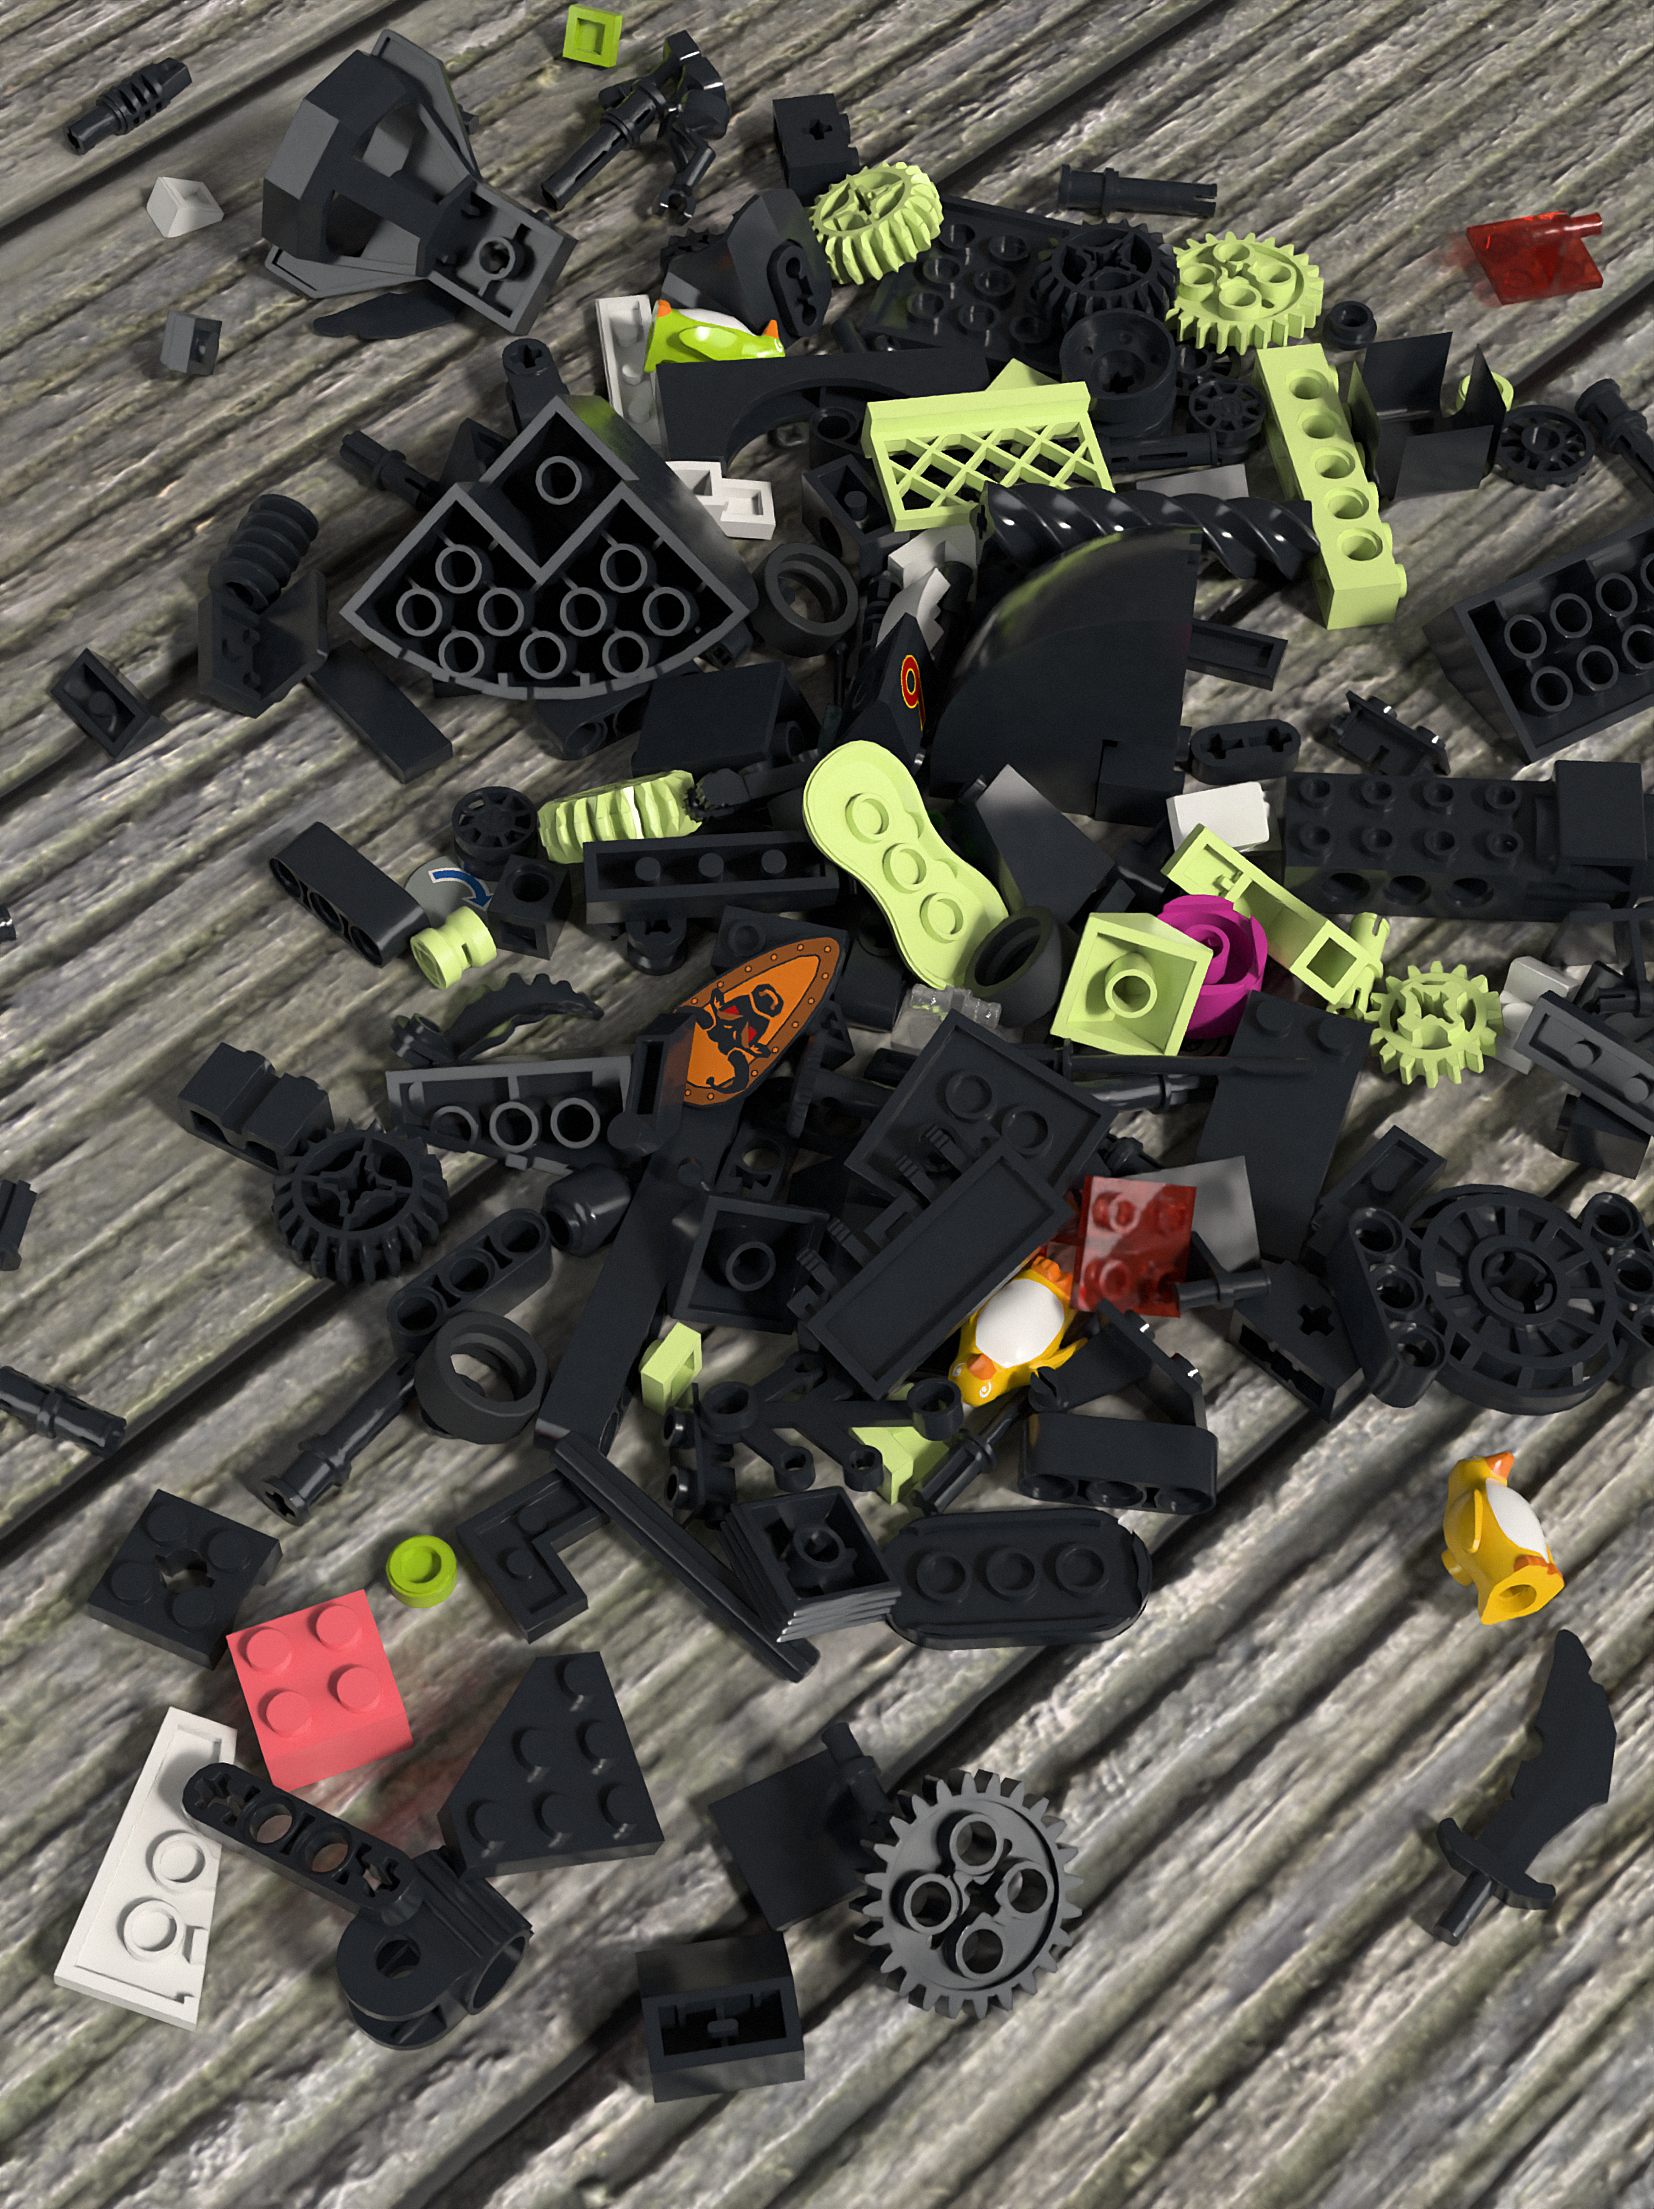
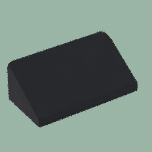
[50,648,174,762]

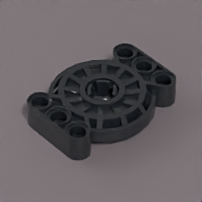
[1325,1184,1654,1416]

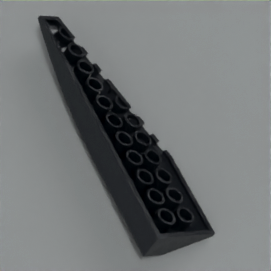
[1421,515,1654,767]

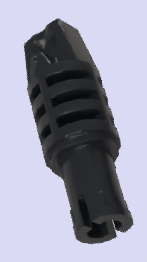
[63,57,193,155]

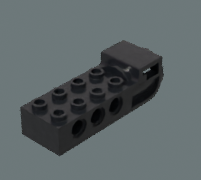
[1281,760,1654,923]

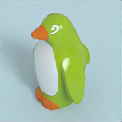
[643,299,785,373]

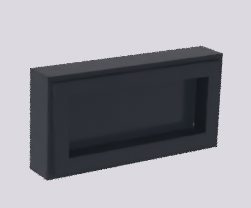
[1186,618,1288,691]

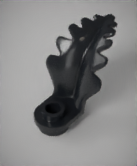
[387,972,605,1067]

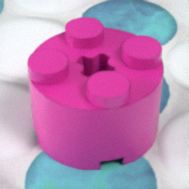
[1156,894,1268,1039]

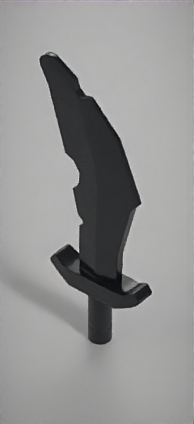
[313,209,553,339]
[1433,1629,1617,1946]

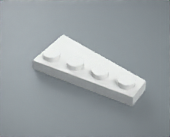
[54,1706,238,2033]

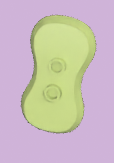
[802,740,1009,995]

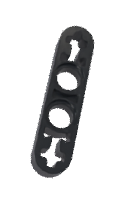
[182,1762,425,1927]

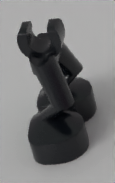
[598,30,727,122]
[652,89,731,227]

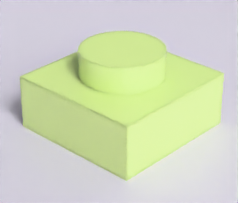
[638,1322,702,1416]

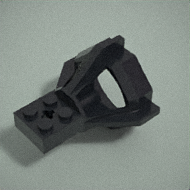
[261,29,579,335]

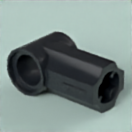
[1106,814,1182,916]

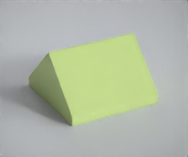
[1050,913,1213,1056]

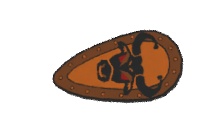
[669,934,846,1112]

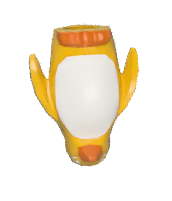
[948,1256,1088,1407]
[1441,1451,1564,1625]

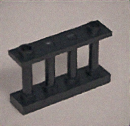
[1513,960,1654,1137]

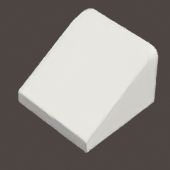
[146,177,224,238]

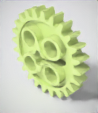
[1163,231,1324,355]

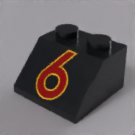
[826,612,940,778]

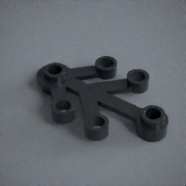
[698,1350,964,1493]

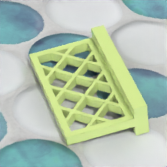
[860,381,1115,532]

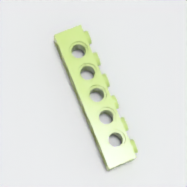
[1251,343,1407,630]

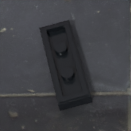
[305,640,453,785]

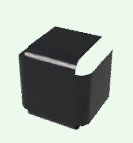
[1347,331,1507,502]

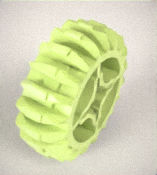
[805,162,944,285]
[537,770,702,864]

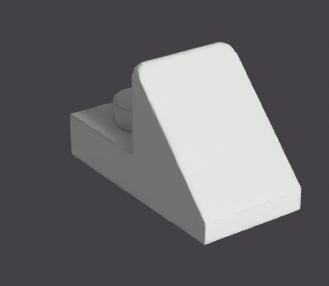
[888,500,978,602]
[1166,782,1282,856]
[1491,956,1583,1075]

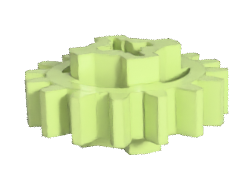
[1364,961,1505,1088]

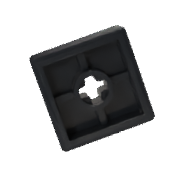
[715,1485,903,1642]

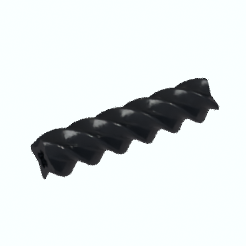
[969,480,1321,582]

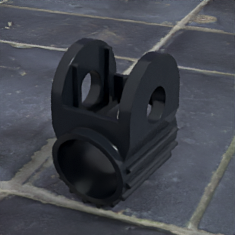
[336,1845,535,2051]

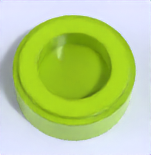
[386,1535,458,1608]

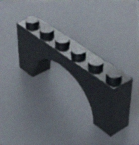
[655,345,1004,478]

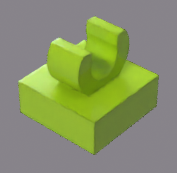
[562,4,623,68]

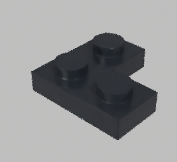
[455,1468,611,1644]

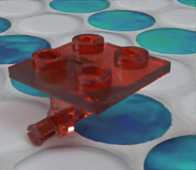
[1465,210,1604,306]
[1021,1175,1197,1318]

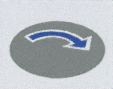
[405,854,499,929]

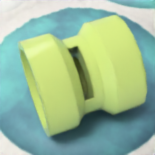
[410,906,497,990]

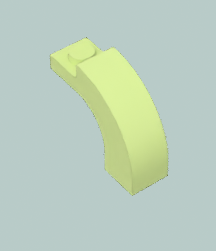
[1160,822,1374,1006]

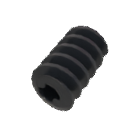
[207,494,320,615]

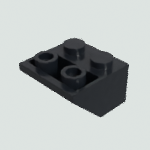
[635,1930,805,2103]

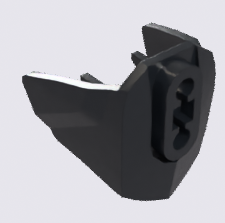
[660,187,832,350]

